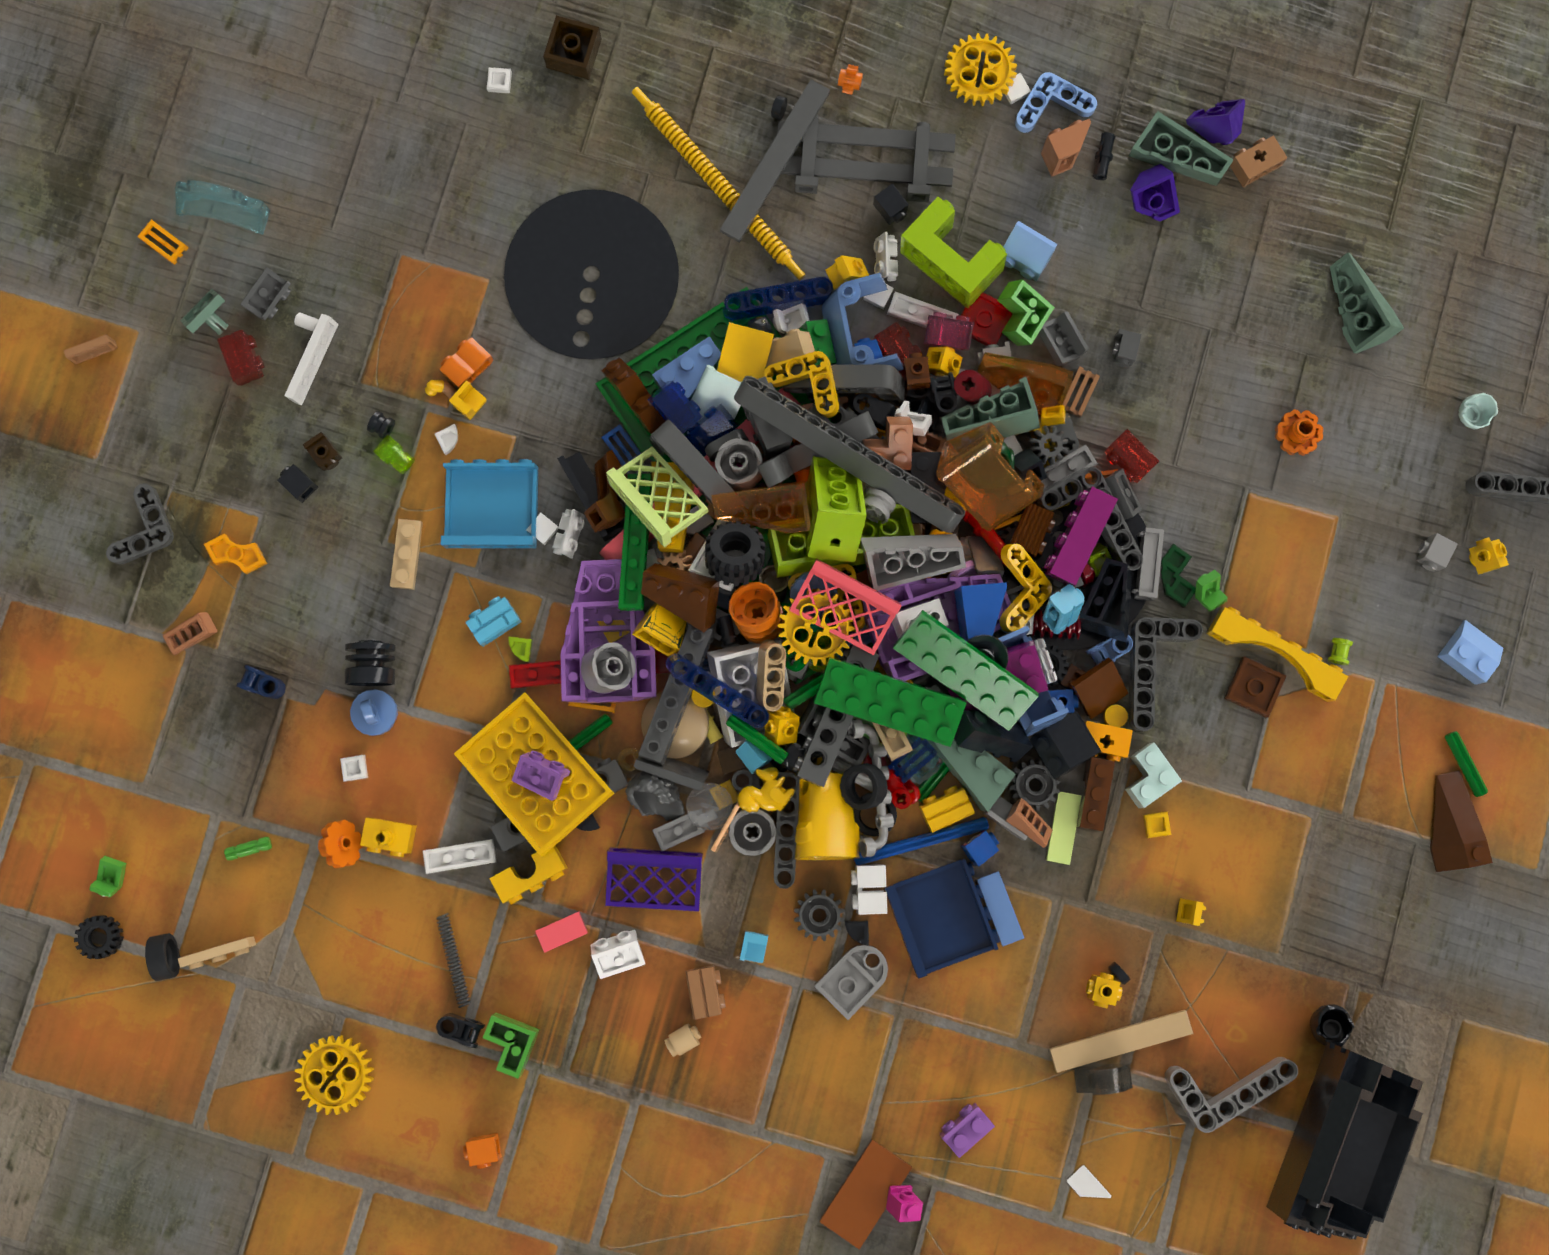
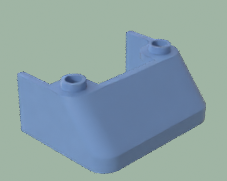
[822,273,904,371]
[986,626,1069,737]

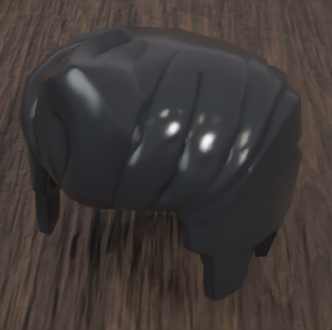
[770,737,821,772]
[1310,1004,1354,1047]

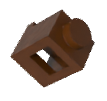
[904,353,931,390]

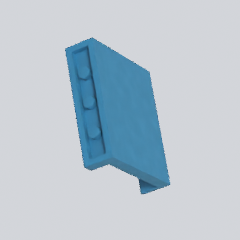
[441,459,538,548]

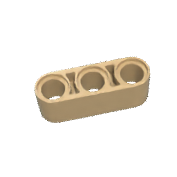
[756,639,786,711]

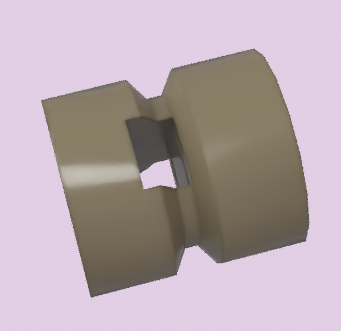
[758,565,789,603]

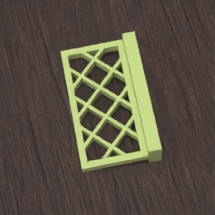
[606,447,709,547]

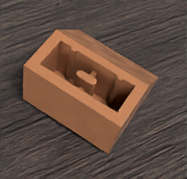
[1041,119,1091,177]

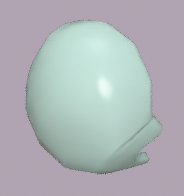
[1458,393,1498,430]

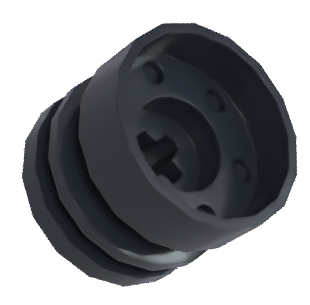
[345,640,395,686]

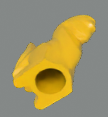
[737,767,795,813]

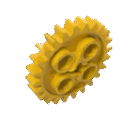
[944,33,1017,106]
[777,588,855,666]
[294,1035,374,1115]

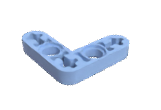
[1015,72,1097,133]

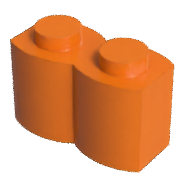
[440,338,493,389]

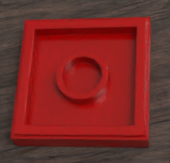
[954,292,1013,346]

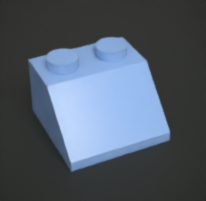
[1003,221,1057,281]
[1437,620,1503,685]

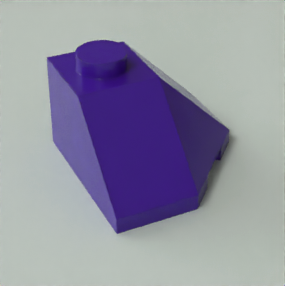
[1186,99,1245,145]
[1130,164,1180,222]

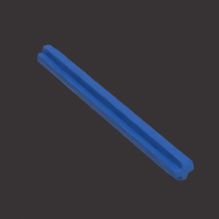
[854,817,989,865]

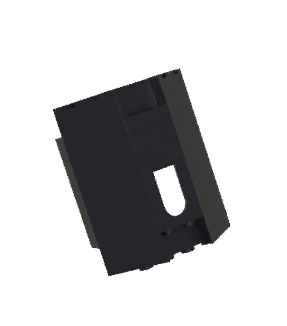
[1266,1042,1423,1240]

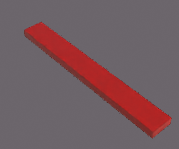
[509,650,679,689]

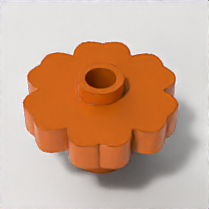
[1275,409,1323,456]
[318,820,363,869]

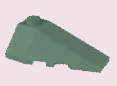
[1330,253,1404,354]

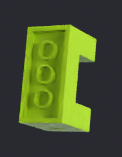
[900,197,1007,308]
[803,456,867,562]

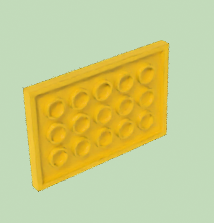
[454,692,614,857]

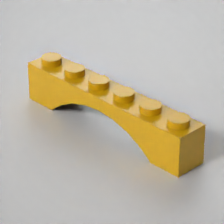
[1206,607,1349,702]

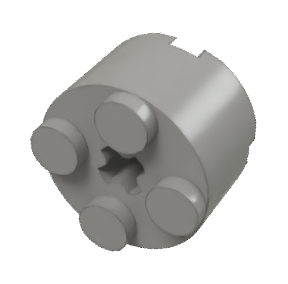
[715,438,763,492]
[581,642,636,694]
[729,809,776,856]

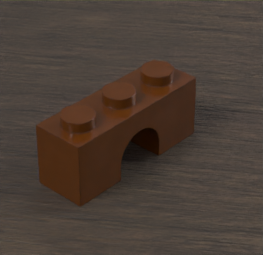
[1077,757,1115,831]

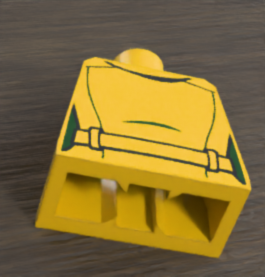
[632,603,686,657]

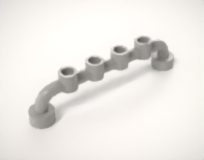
[848,719,894,858]

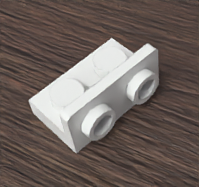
[591,930,645,979]

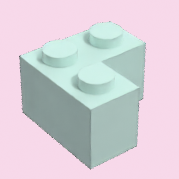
[1125,742,1182,808]

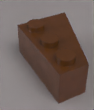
[641,563,720,632]

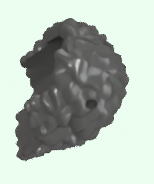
[625,771,685,821]

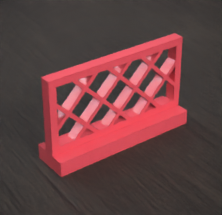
[789,559,902,655]

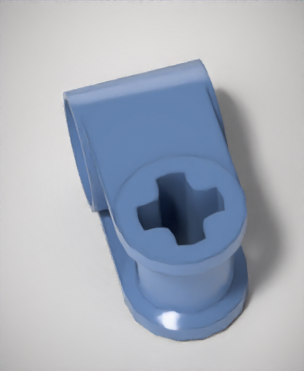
[1086,635,1133,665]

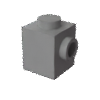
[1416,533,1458,572]

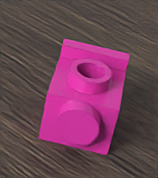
[886,1185,923,1222]

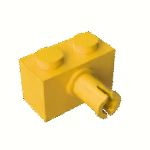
[360,818,417,857]

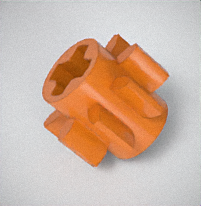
[837,64,863,95]

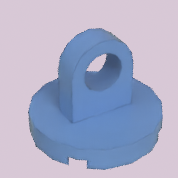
[350,689,398,736]

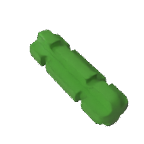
[224,837,272,860]

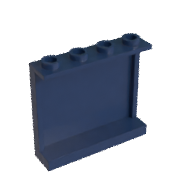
[884,859,1000,979]

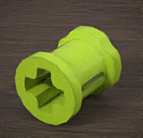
[1327,638,1353,665]

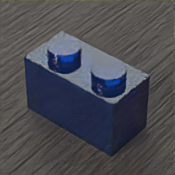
[647,381,703,434]
[684,404,739,457]

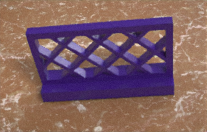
[605,847,703,911]

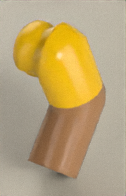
[425,380,457,399]

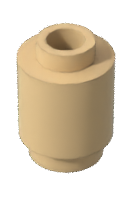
[664,1024,702,1057]

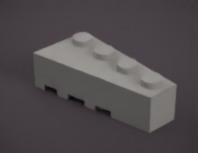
[860,534,966,591]

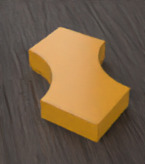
[204,533,267,574]

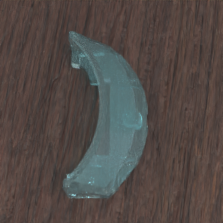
[175,180,270,235]

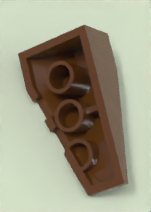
[1430,771,1493,872]

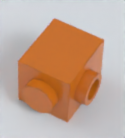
[463,1133,502,1169]

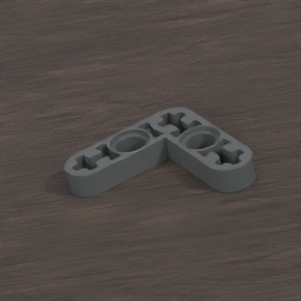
[106,483,174,565]

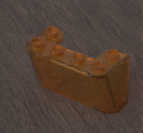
[937,422,1044,531]

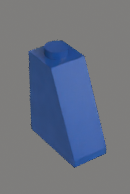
[954,582,1007,641]

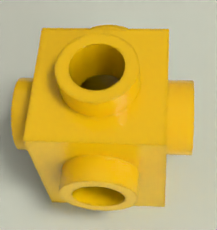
[927,346,963,379]
[1469,537,1509,575]
[764,706,800,746]
[1086,972,1122,1009]

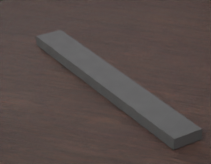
[720,79,830,243]

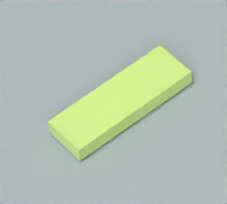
[1046,792,1082,865]

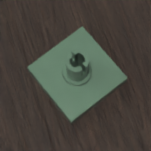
[180,289,229,335]

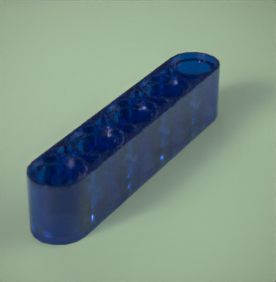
[723,277,833,320]
[666,653,769,728]

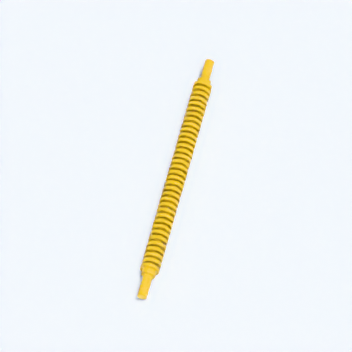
[632,87,806,281]

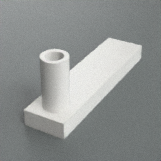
[284,313,338,406]

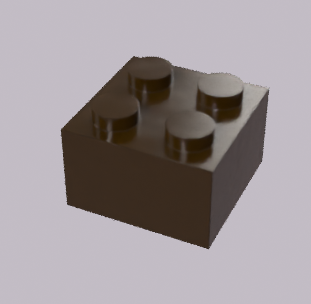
[543,15,602,80]

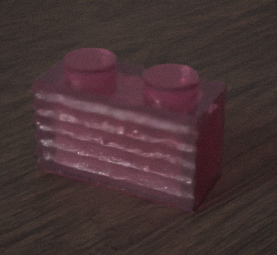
[923,312,974,351]

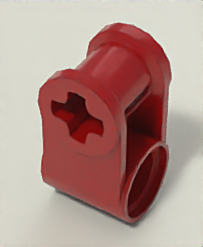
[886,763,921,809]

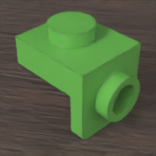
[1195,570,1228,611]
[89,856,127,897]

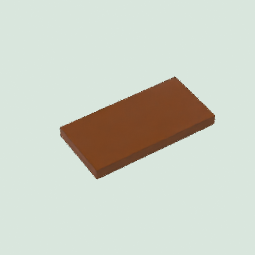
[819,1139,912,1250]

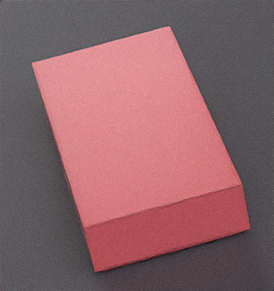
[535,912,588,953]

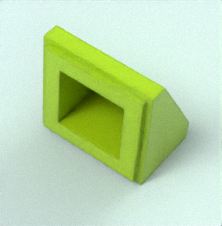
[1087,543,1112,577]

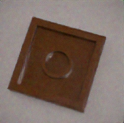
[1224,656,1286,718]
[1070,657,1129,719]

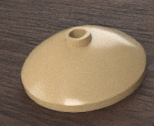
[641,691,709,758]

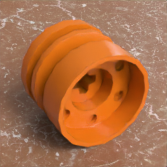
[729,582,785,644]

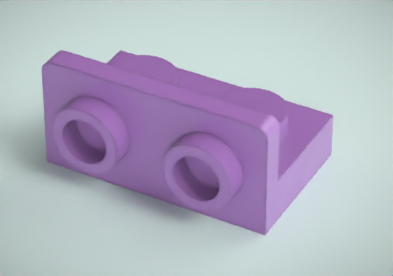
[511,751,570,801]
[940,1103,995,1158]

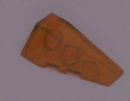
[977,352,1073,417]
[711,481,812,533]

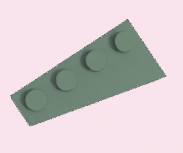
[1129,111,1233,186]
[941,377,1040,452]
[925,739,1016,812]

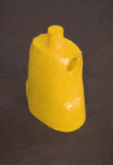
[795,757,860,860]

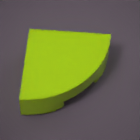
[509,636,533,663]

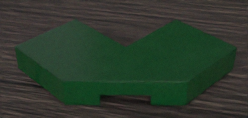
[1160,544,1196,608]

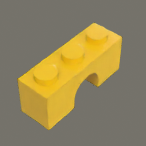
[489,845,568,905]

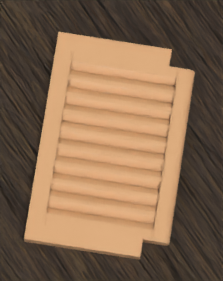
[711,802,741,852]

